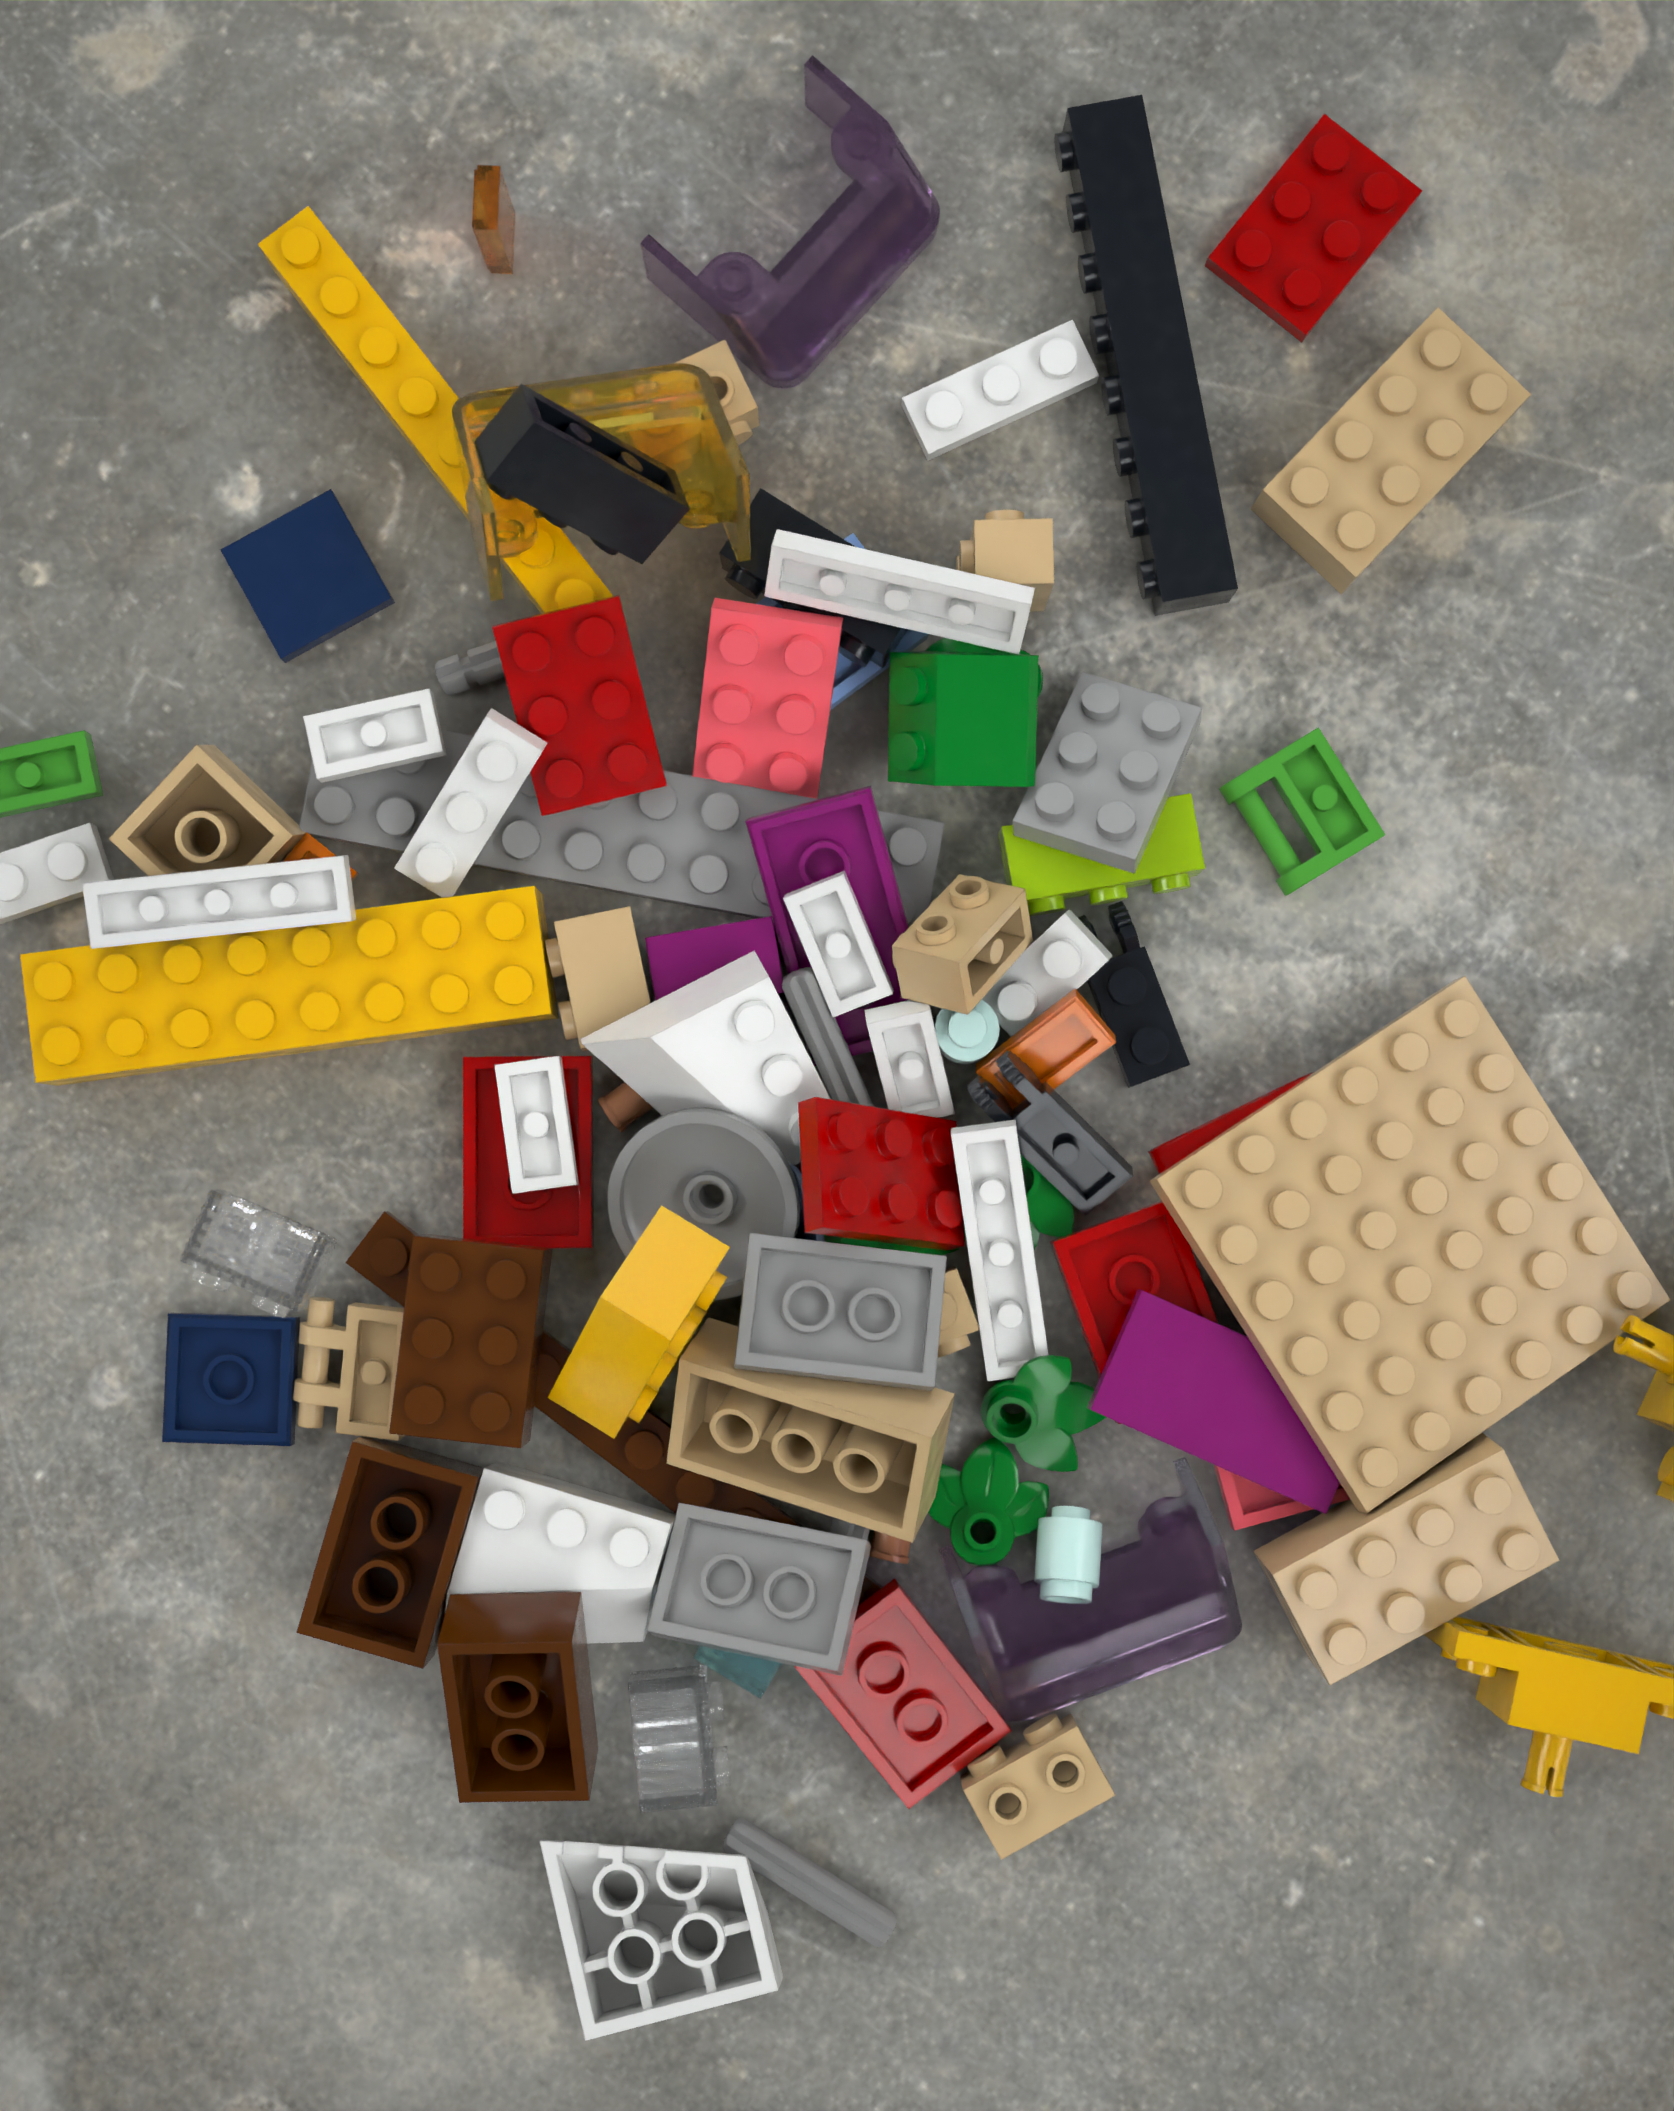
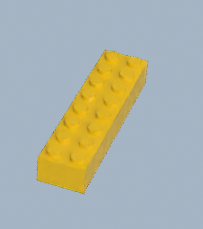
[20,886,559,1086]

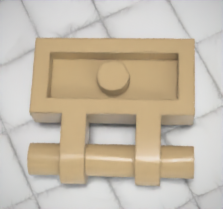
[293,1297,405,1441]

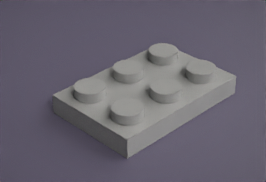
[1013,672,1202,874]
[734,1233,947,1391]
[647,1503,871,1676]

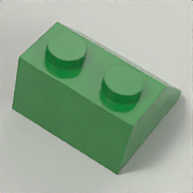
[888,651,1039,787]

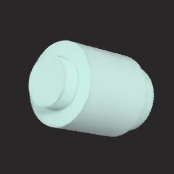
[934,1000,1000,1064]
[1034,1506,1103,1604]

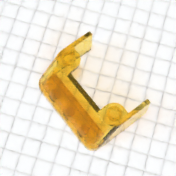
[452,363,751,601]

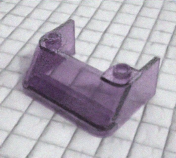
[640,55,940,389]
[939,1457,1242,1722]

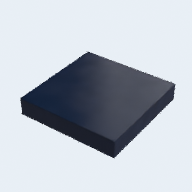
[220,489,395,663]
[162,1312,300,1446]

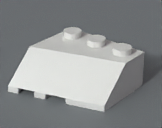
[580,950,830,1165]
[445,1461,676,1644]
[540,1839,783,2041]

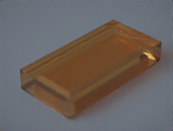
[472,165,515,274]

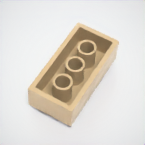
[1251,307,1531,595]
[666,1318,955,1543]
[1253,1433,1560,1685]

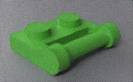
[1219,727,1386,896]

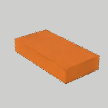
[975,988,1116,1110]

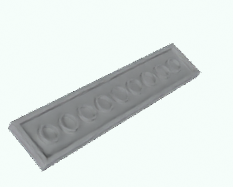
[299,708,945,927]

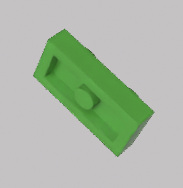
[0,730,104,818]

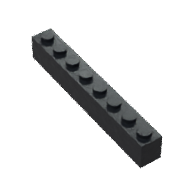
[1054,95,1238,616]

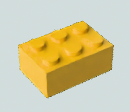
[548,1205,730,1439]

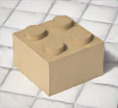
[109,745,306,876]

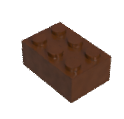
[389,1234,553,1448]
[296,1436,484,1669]
[437,1592,598,1803]

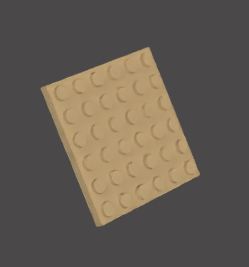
[1150,976,1670,1513]

